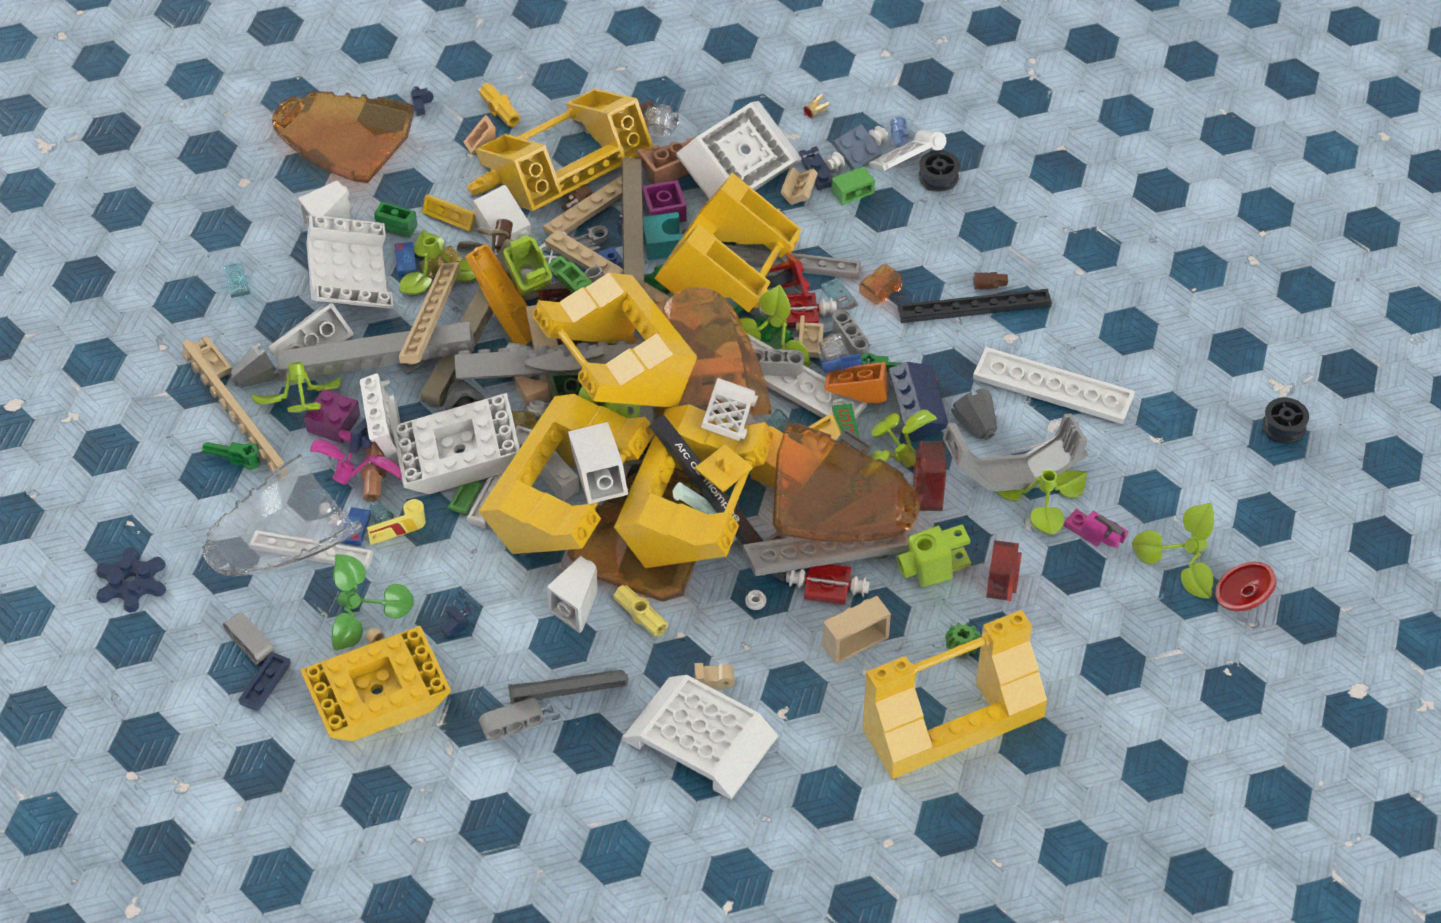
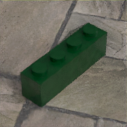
[547,371,582,401]

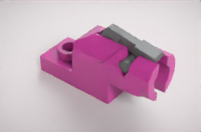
[1064,509,1128,549]

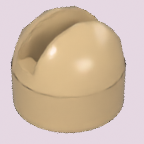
[366,628,385,644]

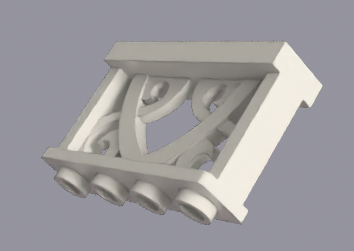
[360,373,400,463]

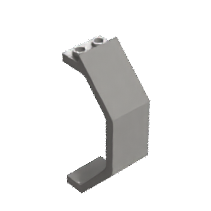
[943,414,1088,492]

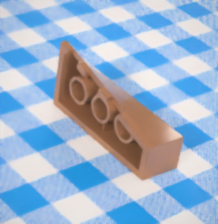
[637,137,696,184]

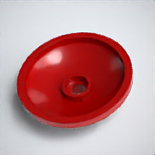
[1216,561,1277,611]

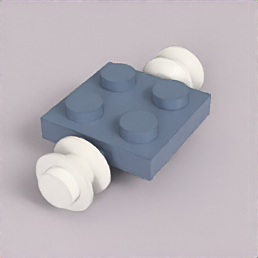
[826,124,888,172]

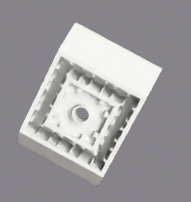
[676,101,802,199]
[392,393,520,494]

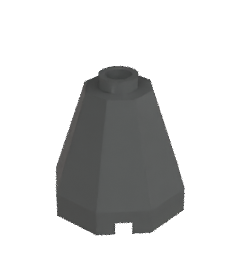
[230,343,280,388]
[445,380,484,410]
[951,389,997,440]

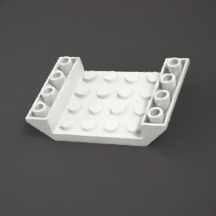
[307,215,393,309]
[622,675,778,800]

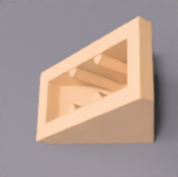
[464,115,496,154]
[515,376,551,408]

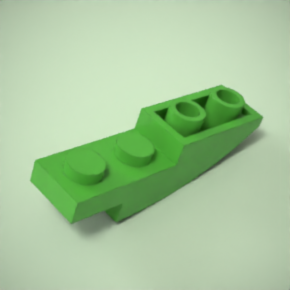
[548,255,593,294]

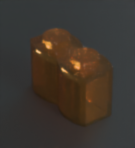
[859,264,902,305]

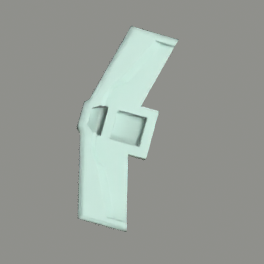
[672,482,737,543]

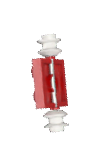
[759,292,837,328]
[786,564,870,605]

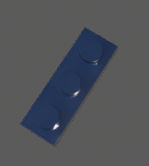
[239,652,291,712]

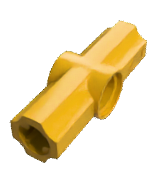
[479,83,521,127]

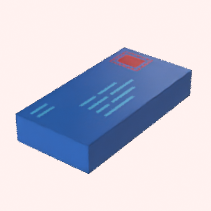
[394,242,416,276]
[340,507,371,546]

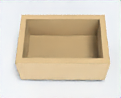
[822,596,891,664]

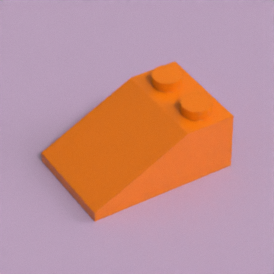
[824,362,889,404]

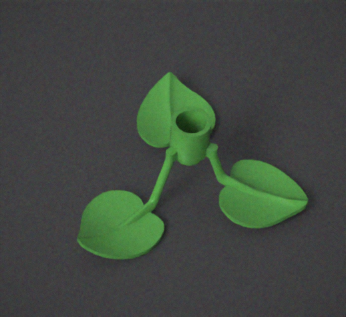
[332,554,414,651]

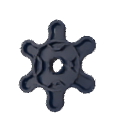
[96,547,166,613]

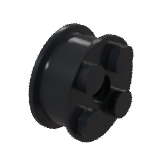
[918,150,960,191]
[1262,397,1309,443]

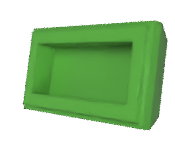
[448,481,483,515]

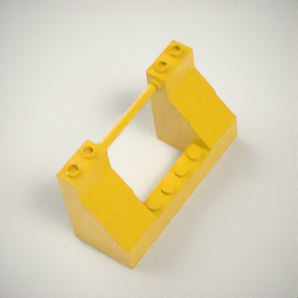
[475,88,653,211]
[655,173,802,312]
[533,273,697,407]
[478,394,654,554]
[614,404,775,568]
[862,610,1047,779]

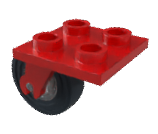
[765,253,810,297]

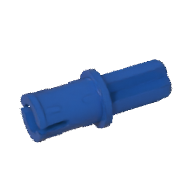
[822,354,862,374]

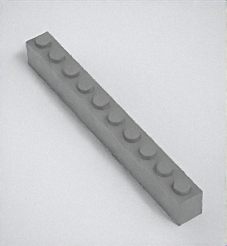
[278,322,474,381]
[454,340,645,380]

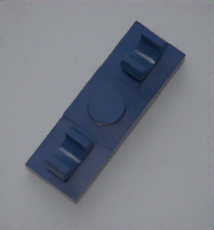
[349,417,372,453]

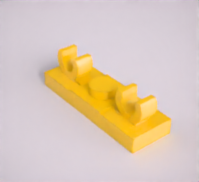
[422,194,475,231]

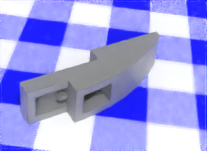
[524,344,605,372]

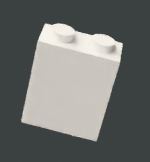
[298,180,351,230]
[473,185,531,244]
[547,556,598,633]

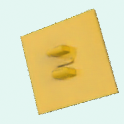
[695,445,753,492]

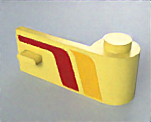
[367,499,426,545]

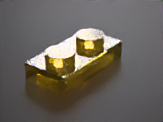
[419,245,461,278]

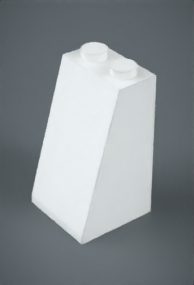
[568,422,628,504]

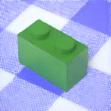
[831,166,875,205]

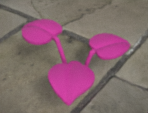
[310,429,402,485]

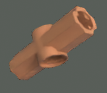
[360,442,387,502]

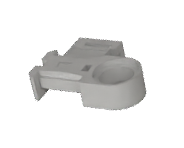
[570,226,608,253]

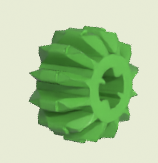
[945,622,981,658]

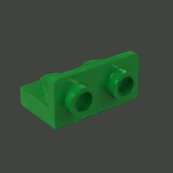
[756,316,794,349]

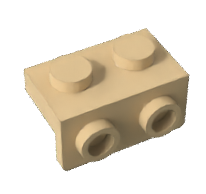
[781,167,818,205]
[795,316,824,358]

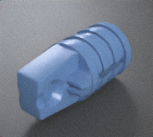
[890,116,908,147]

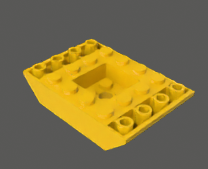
[300,626,451,741]

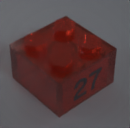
[986,540,1022,601]

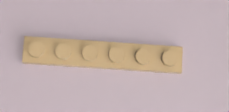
[543,176,622,236]

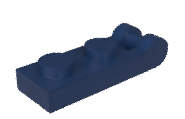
[799,146,833,191]

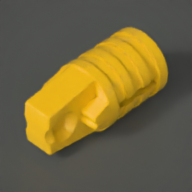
[467,169,501,196]

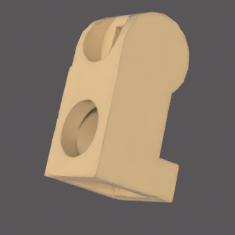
[694,663,735,690]

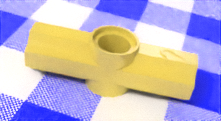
[613,585,668,637]

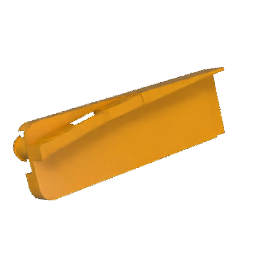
[464,244,532,345]

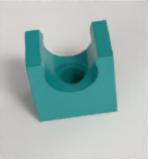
[642,212,683,260]

